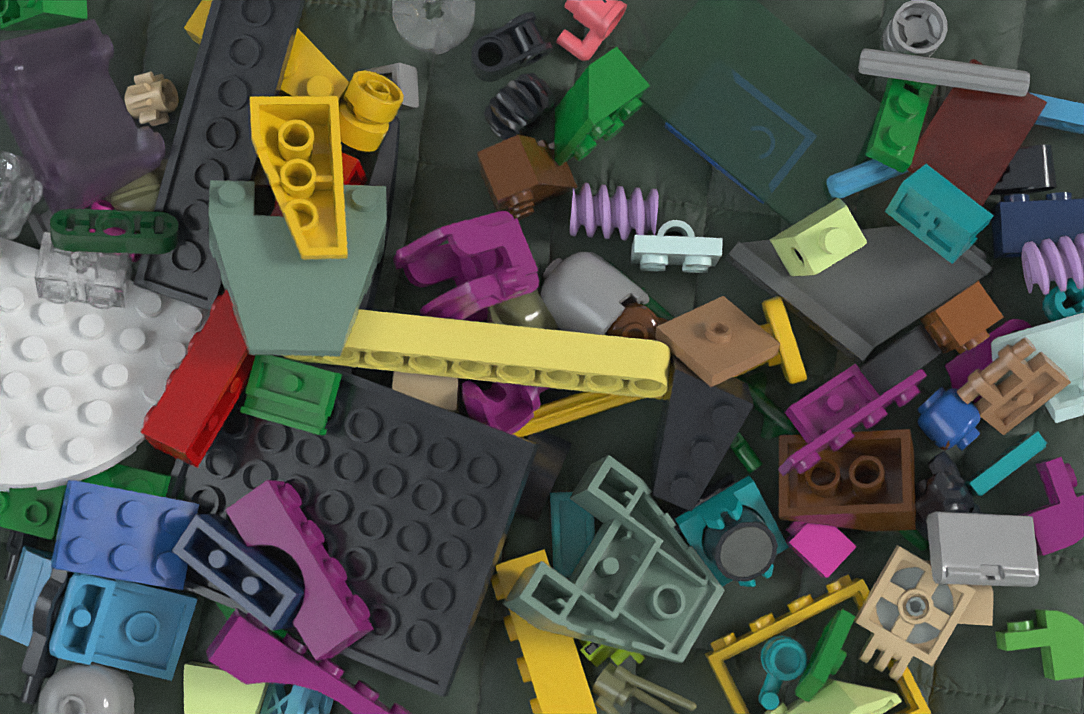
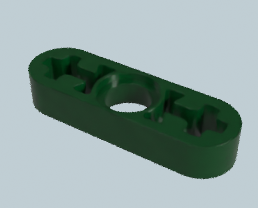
[50,209,179,254]

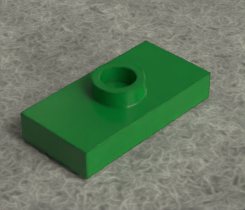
[795,609,855,703]

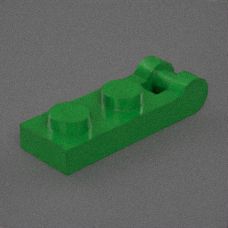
[865,78,936,173]

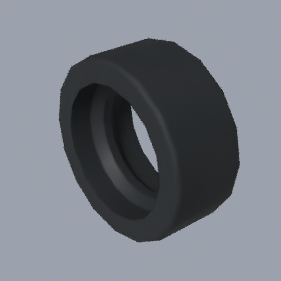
[859,324,941,396]

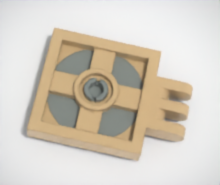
[854,545,976,681]

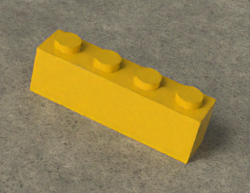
[491,549,597,714]

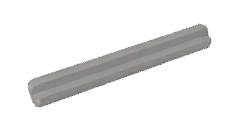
[858,48,1030,97]

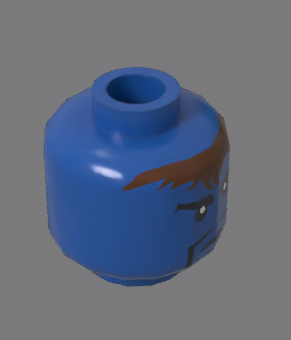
[917,387,981,451]

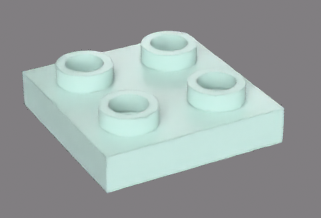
[631,220,722,273]

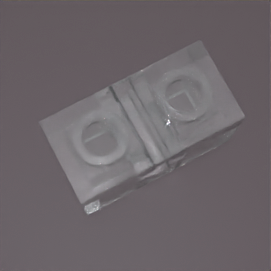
[34,232,133,309]

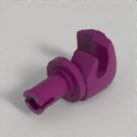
[462,380,549,434]

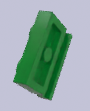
[240,355,342,436]

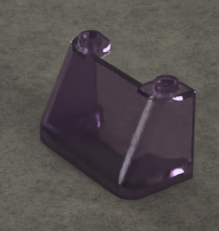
[0,19,166,215]

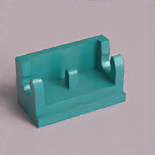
[885,164,994,264]

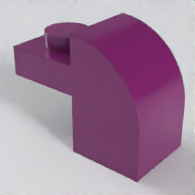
[1018,457,1084,556]

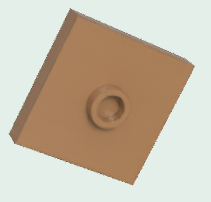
[655,296,780,387]

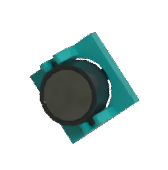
[675,476,789,588]

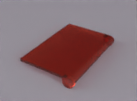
[907,59,1047,206]

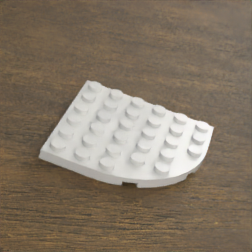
[0,237,210,491]

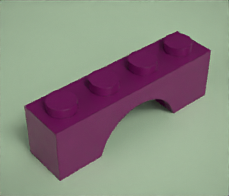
[226,480,373,660]

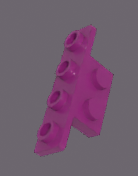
[778,364,927,476]

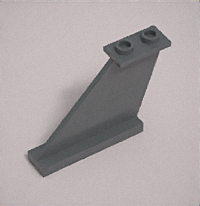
[725,225,992,364]

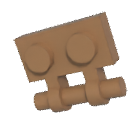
[957,337,1071,435]

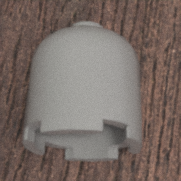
[541,252,650,335]
[38,662,135,714]

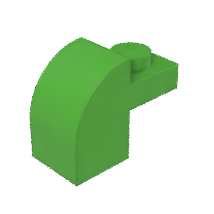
[995,609,1084,681]

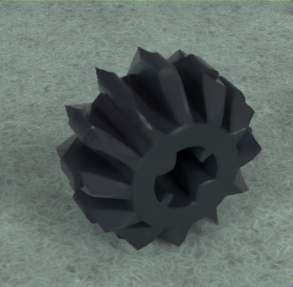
[484,73,556,141]

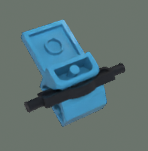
[0,546,198,705]

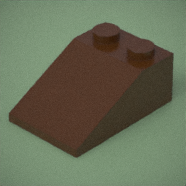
[779,429,916,531]

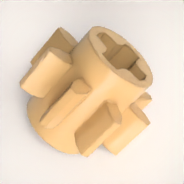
[125,71,178,126]

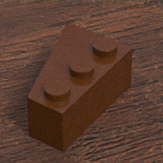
[477,135,578,221]

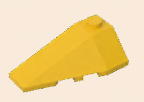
[250,96,348,259]

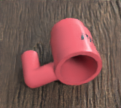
[556,0,627,61]

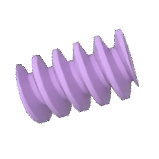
[570,183,659,241]
[1022,233,1084,295]

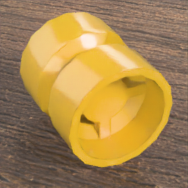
[339,71,404,152]

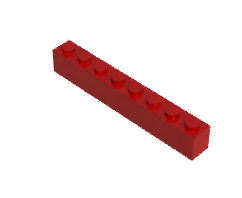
[140,152,368,468]

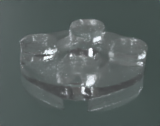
[392,0,475,54]
[0,152,43,239]

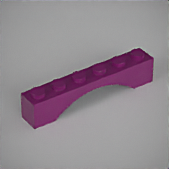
[206,607,412,714]

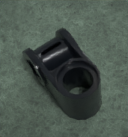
[471,12,554,82]
[970,145,1057,196]

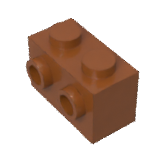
[920,281,1003,354]

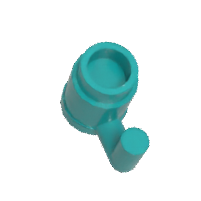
[758,635,807,710]

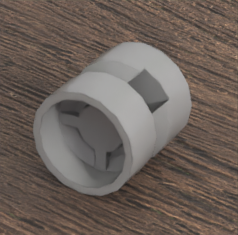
[883,0,948,57]

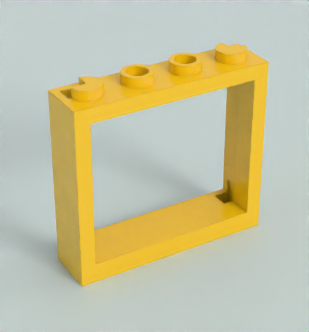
[705,574,931,714]

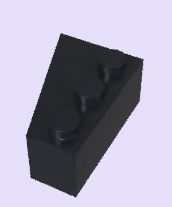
[649,353,754,512]

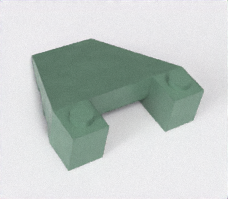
[209,180,387,357]
[503,455,725,663]

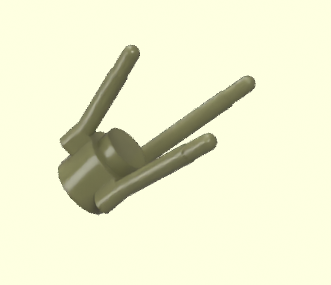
[592,662,696,714]

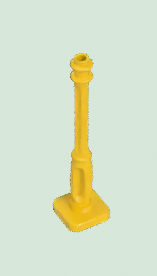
[513,296,807,437]

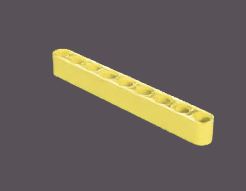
[282,310,671,398]

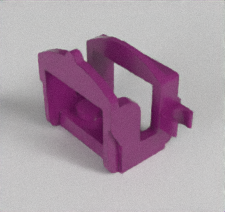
[393,211,539,322]

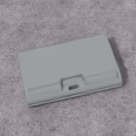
[927,512,1039,587]

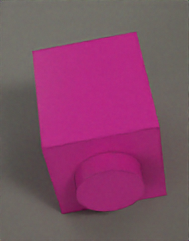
[785,521,856,578]

